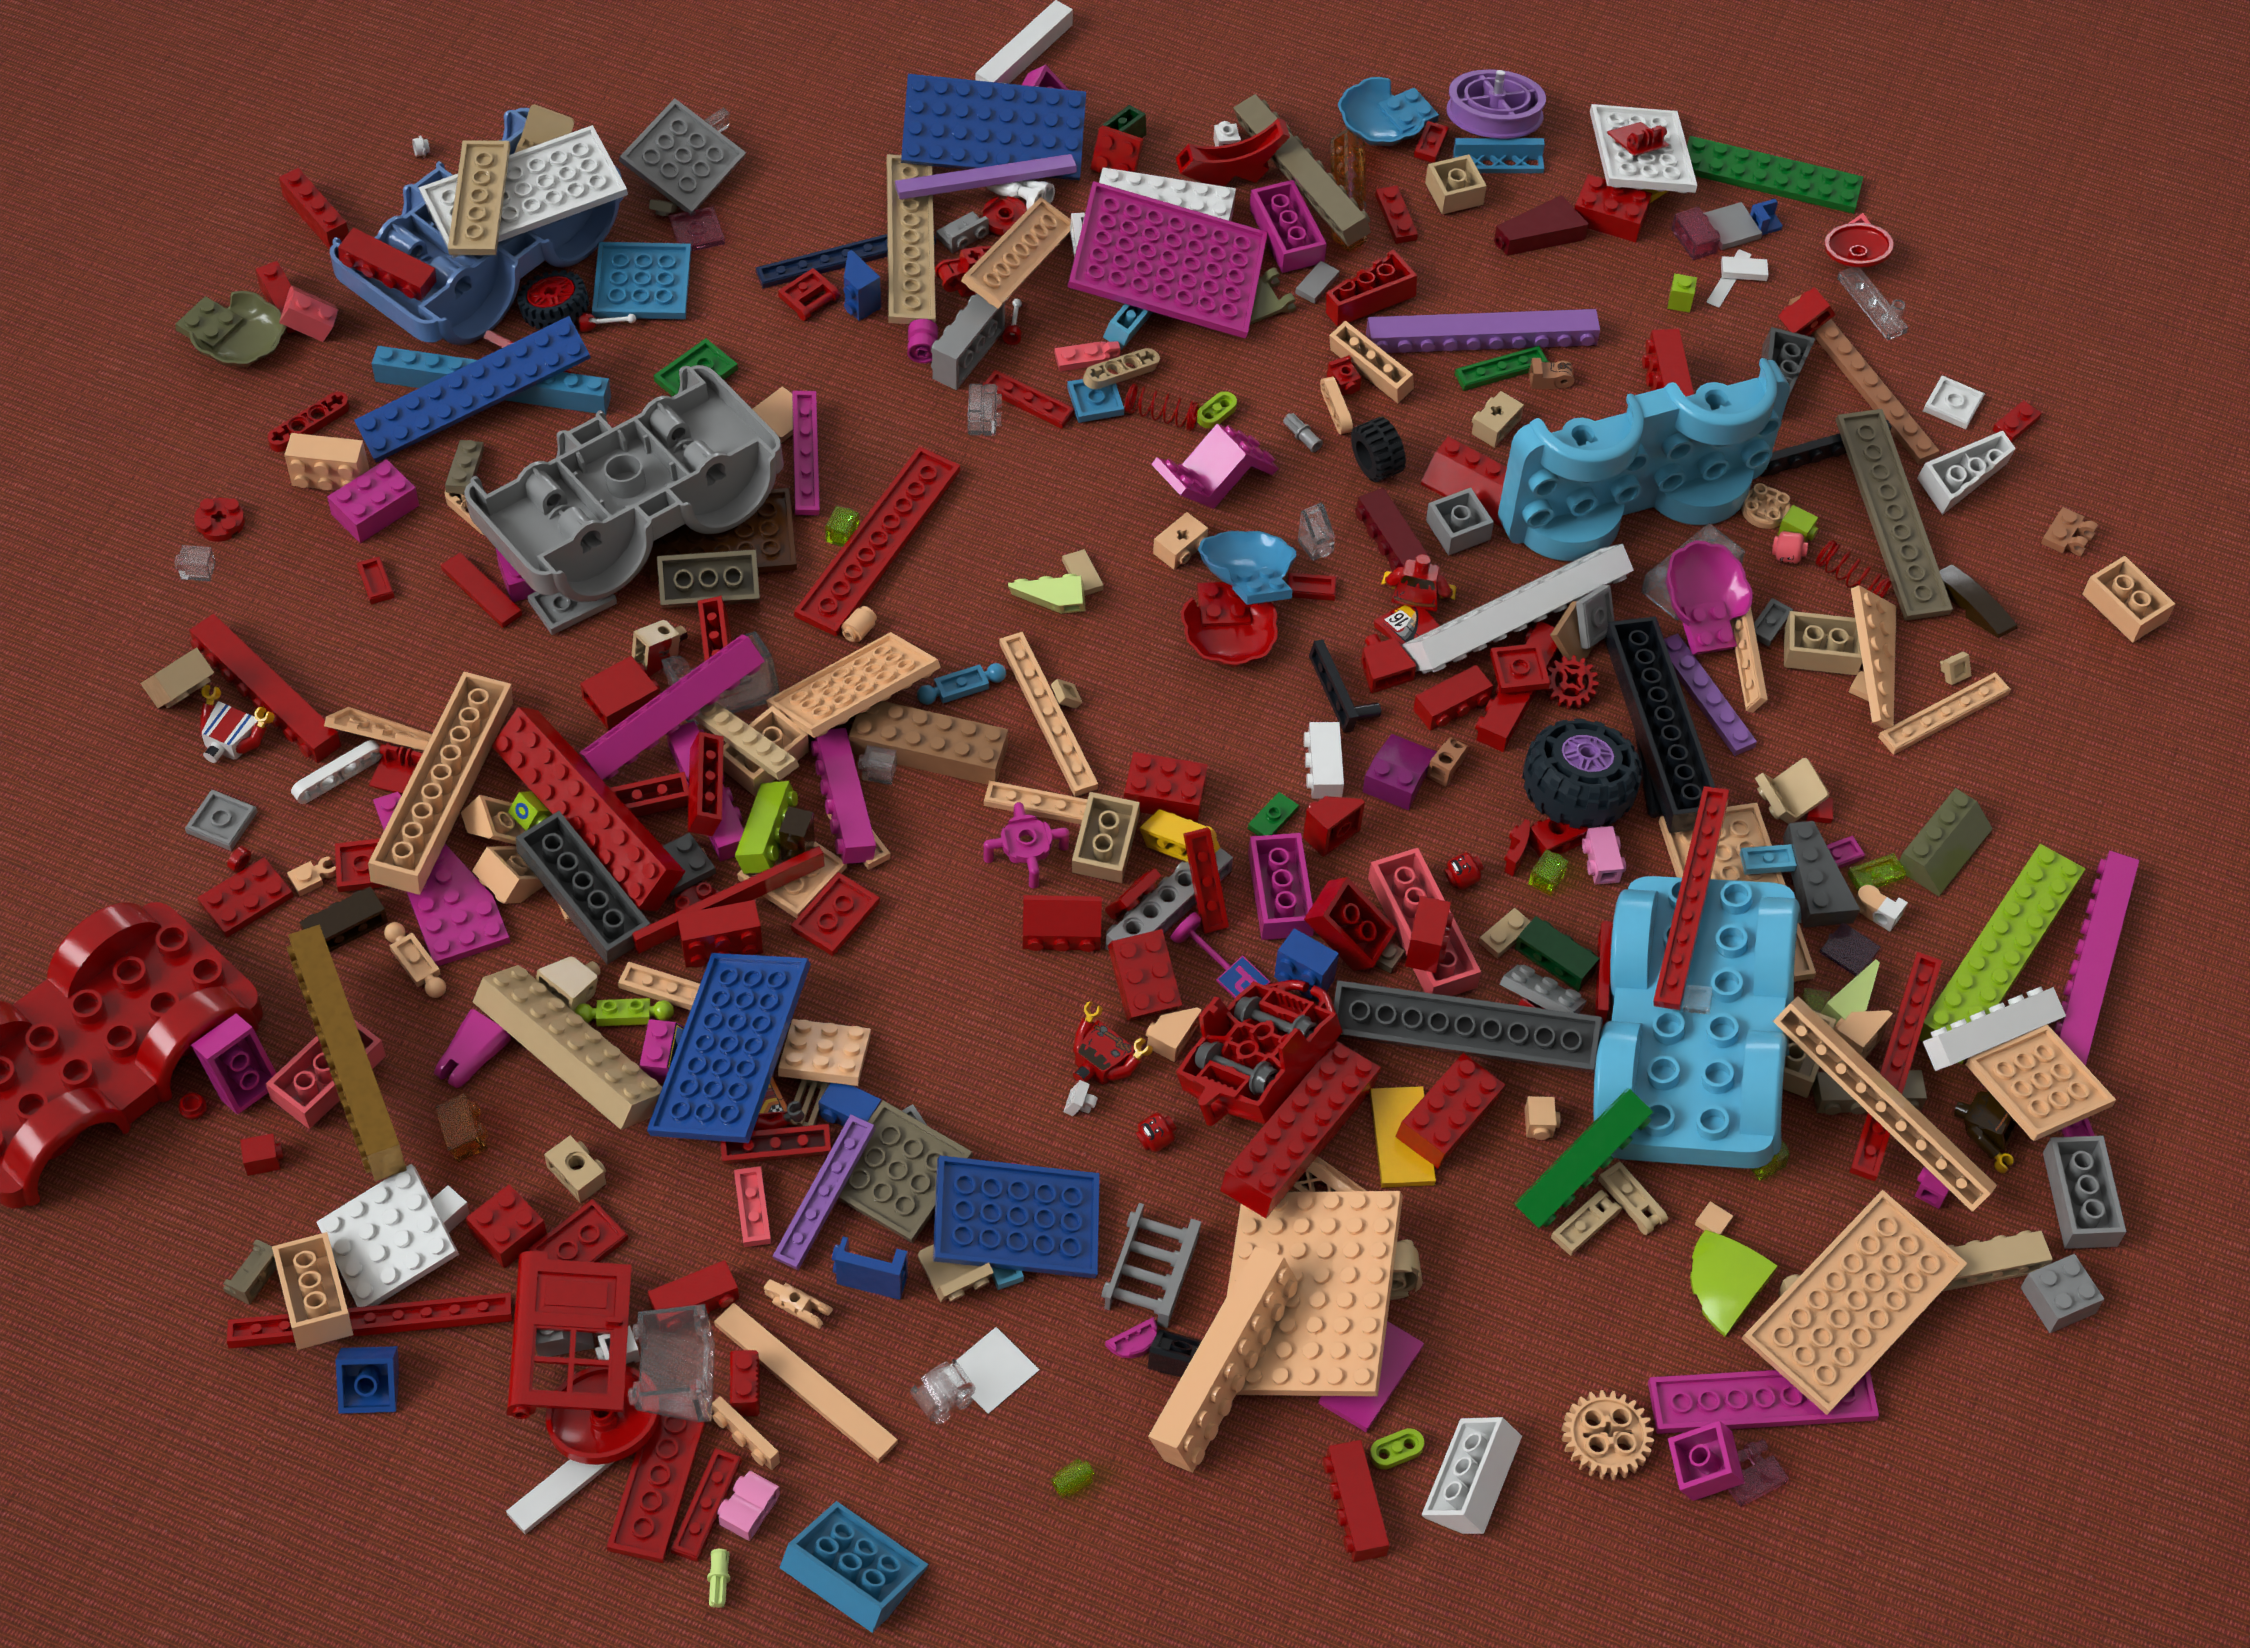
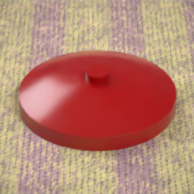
[545,1366,660,1465]

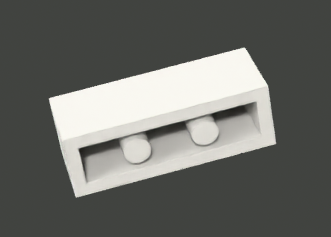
[1304,722,1344,799]

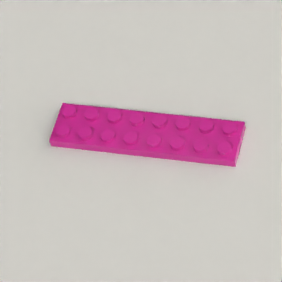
[1648,1370,1879,1434]

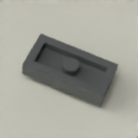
[1754,598,1793,647]

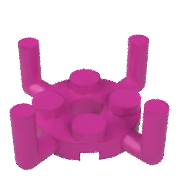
[984,802,1069,889]

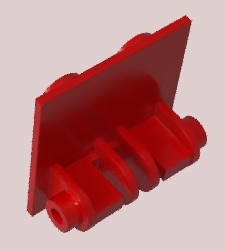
[1607,122,1669,156]
[369,743,423,794]

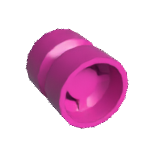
[907,319,938,363]

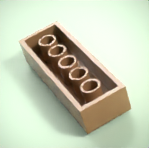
[849,701,1008,785]

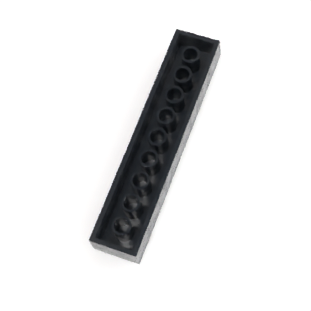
[1605,616,1716,833]

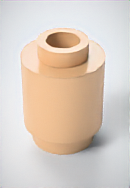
[841,606,877,642]

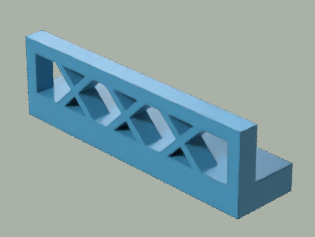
[1453,138,1545,173]

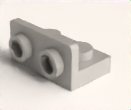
[936,211,989,253]

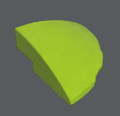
[1690,1230,1777,1337]

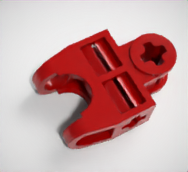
[935,246,992,297]

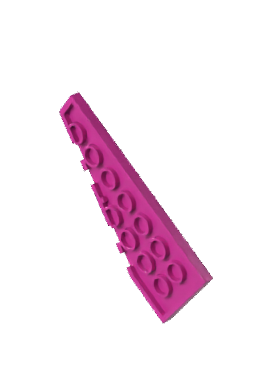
[373,792,510,966]

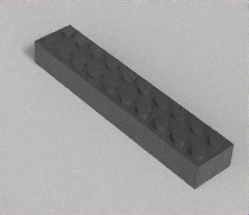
[1334,980,1603,1073]

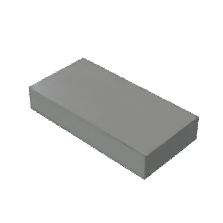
[1295,261,1340,304]

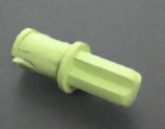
[707,1549,730,1608]

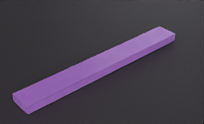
[895,154,1077,199]

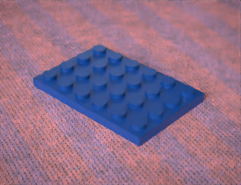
[933,1155,1099,1278]

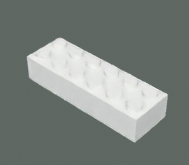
[1099,167,1236,221]

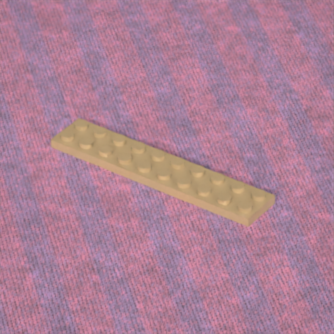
[886,154,936,324]

